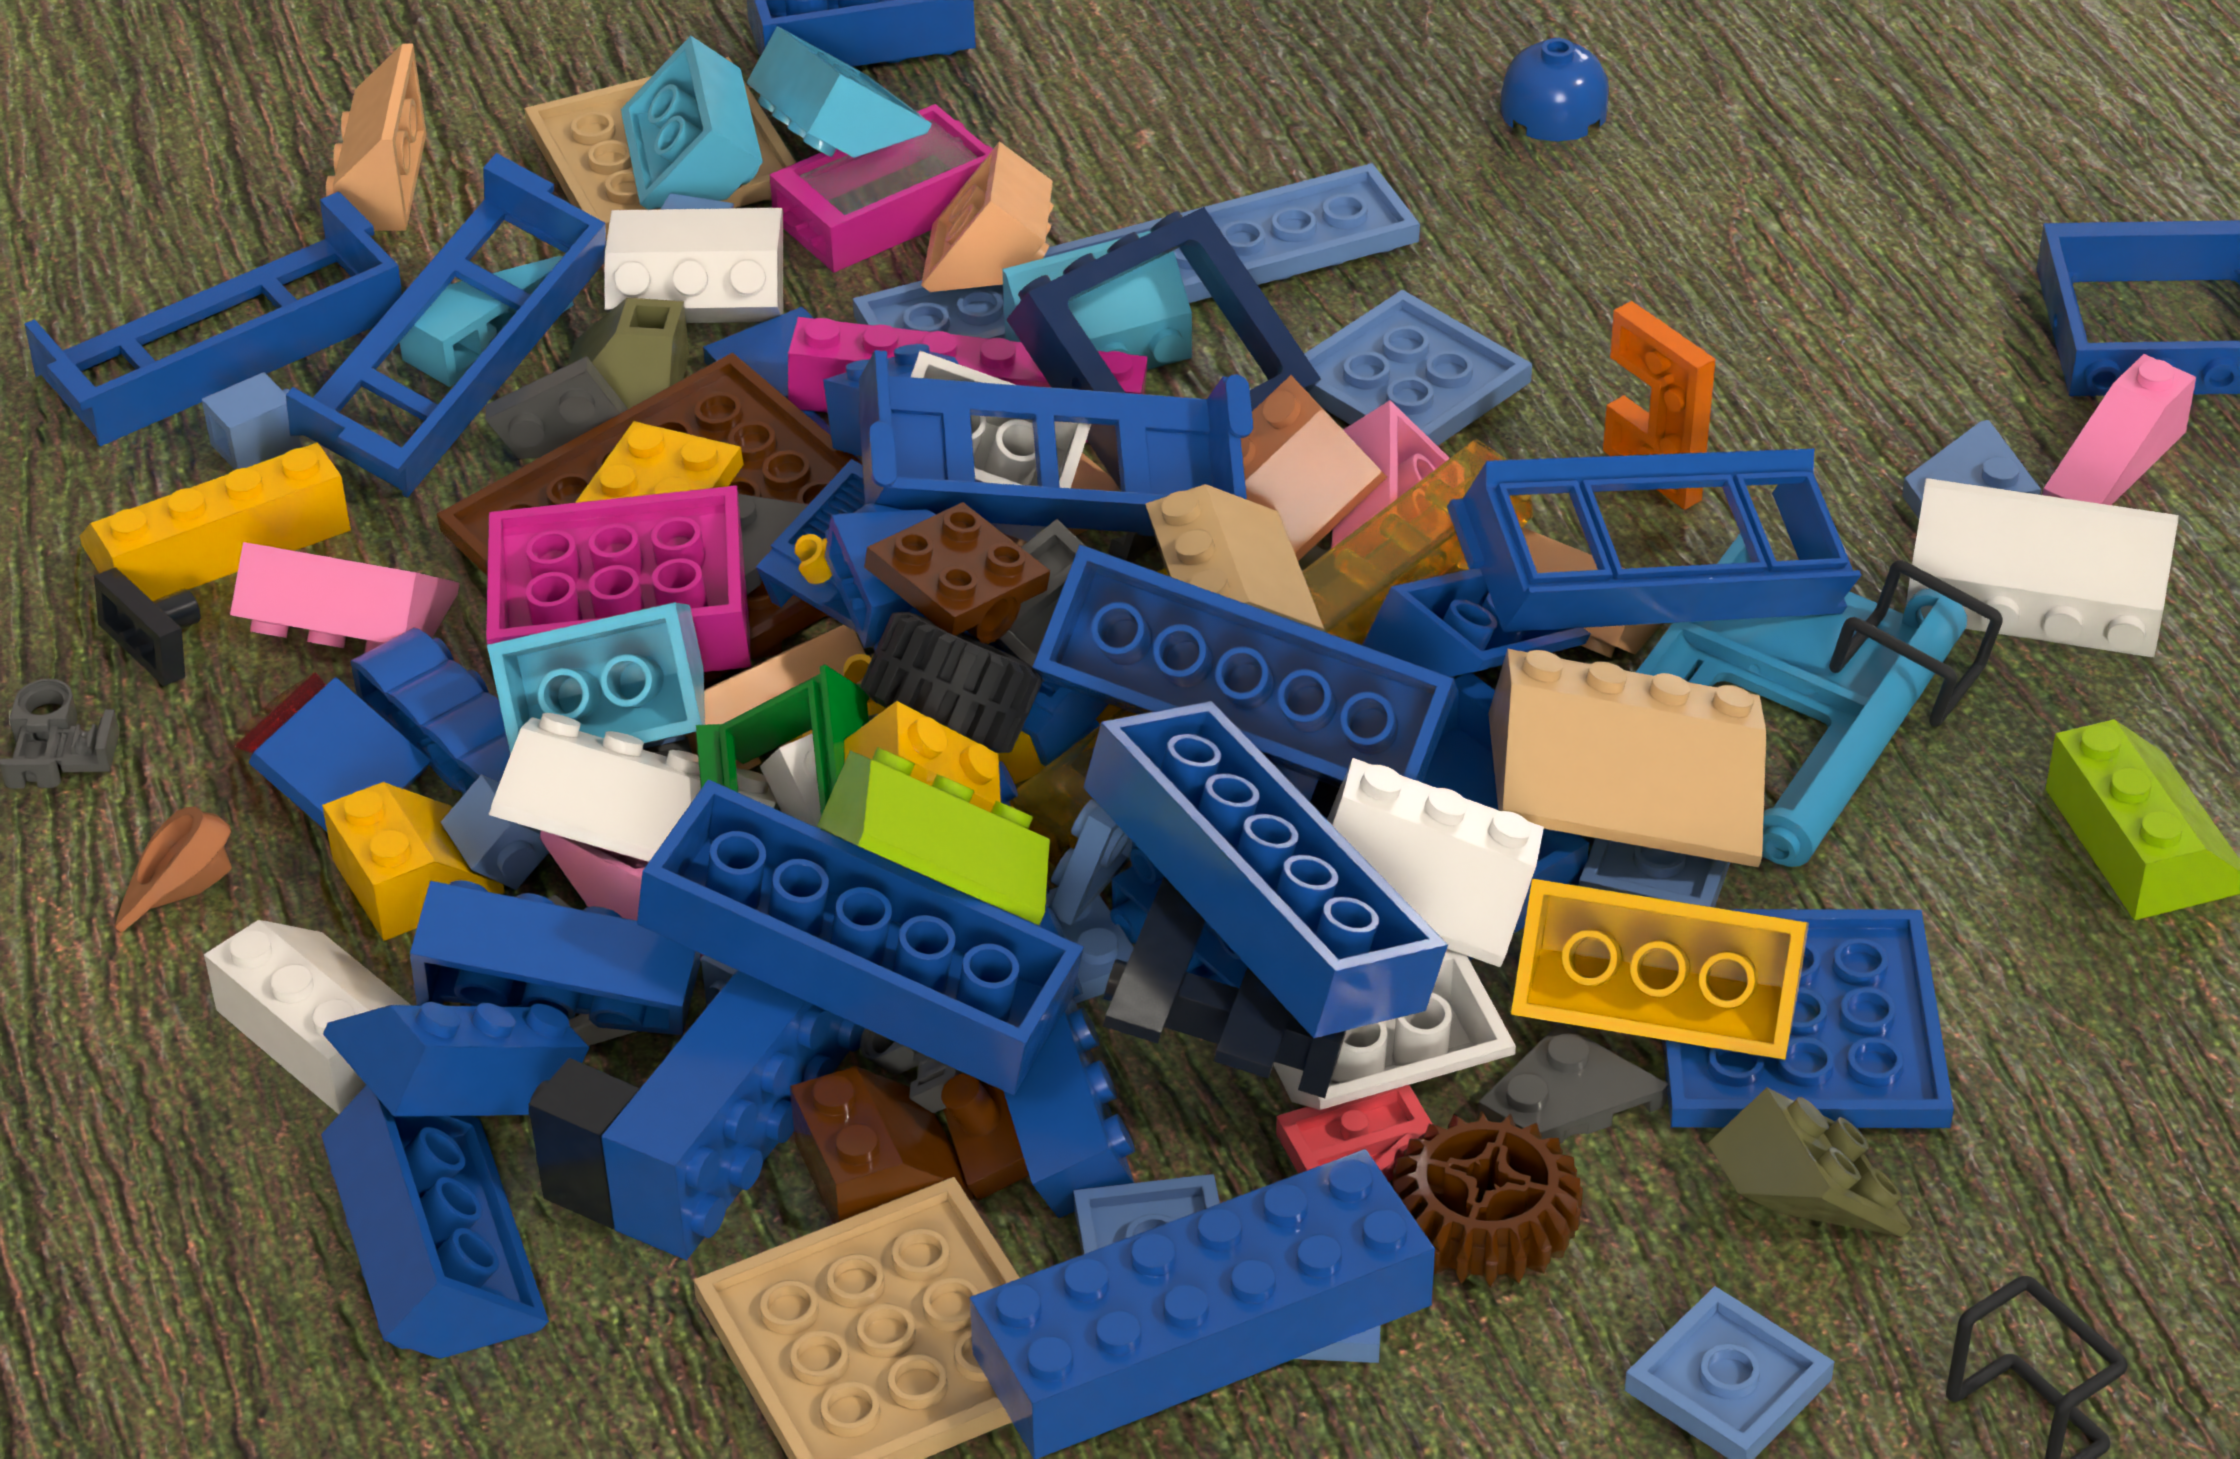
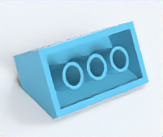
[746,26,932,158]

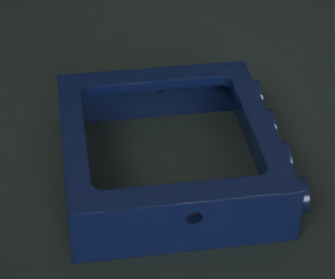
[1006,207,1321,490]

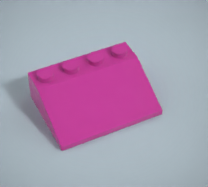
[486,485,751,672]

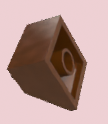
[790,1066,974,1224]

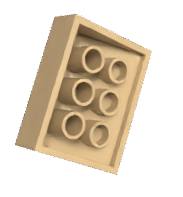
[1488,649,1766,868]

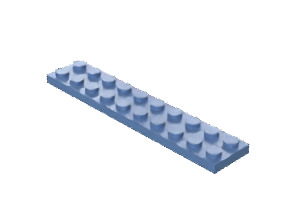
[853,163,1420,339]

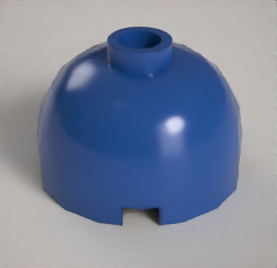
[1500,38,1609,142]

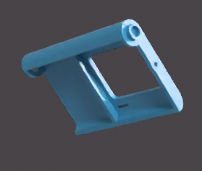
[1636,534,1967,867]

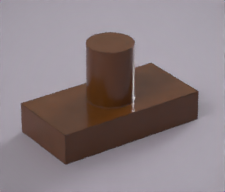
[941,1073,1029,1200]

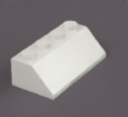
[1906,478,2179,658]
[489,713,779,862]

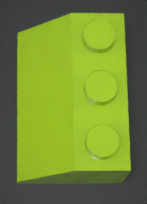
[2045,719,2240,920]
[817,747,1050,925]

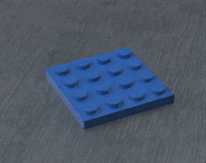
[1662,909,1954,1128]

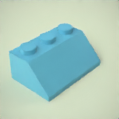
[621,36,763,210]
[1002,231,1192,370]
[487,602,705,755]

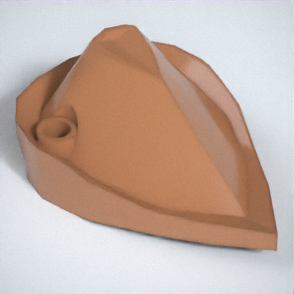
[114,806,232,933]

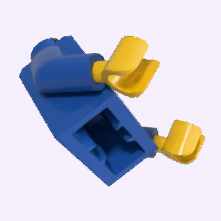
[795,503,936,703]

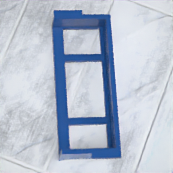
[286,153,606,498]
[24,192,402,446]
[1447,448,1862,632]

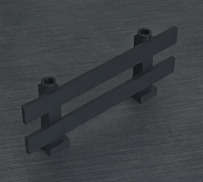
[1103,780,1347,1099]

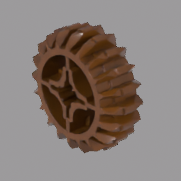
[1392,1111,1583,1288]

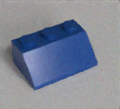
[1362,569,1591,677]
[323,1002,589,1116]

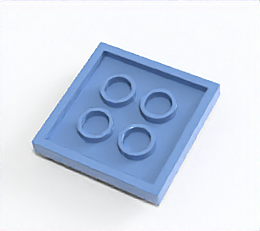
[1304,290,1532,446]

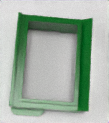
[696,664,869,839]

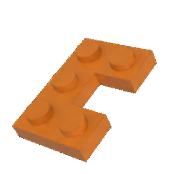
[1603,301,1716,510]

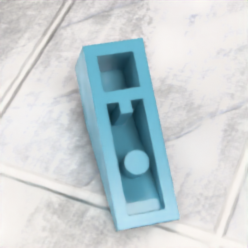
[399,256,574,387]

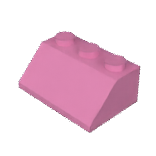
[1331,400,1465,590]
[230,542,460,652]

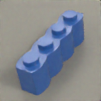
[350,628,510,795]

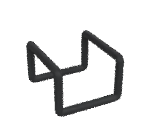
[1829,560,2003,727]
[1946,1276,2128,1459]

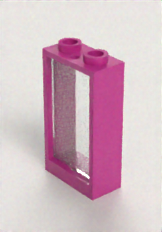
[769,104,993,273]

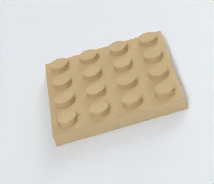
[524,57,796,241]
[693,1177,1020,1459]

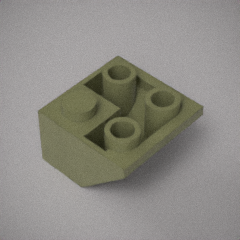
[567,298,690,409]
[1708,1087,1912,1237]

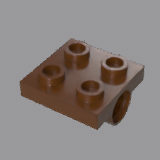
[864,502,1051,644]

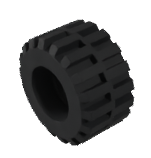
[860,612,1043,753]

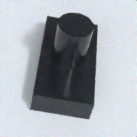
[94,567,201,686]

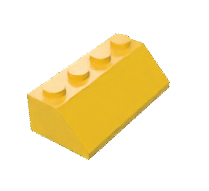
[79,442,351,601]
[1511,879,1809,1060]

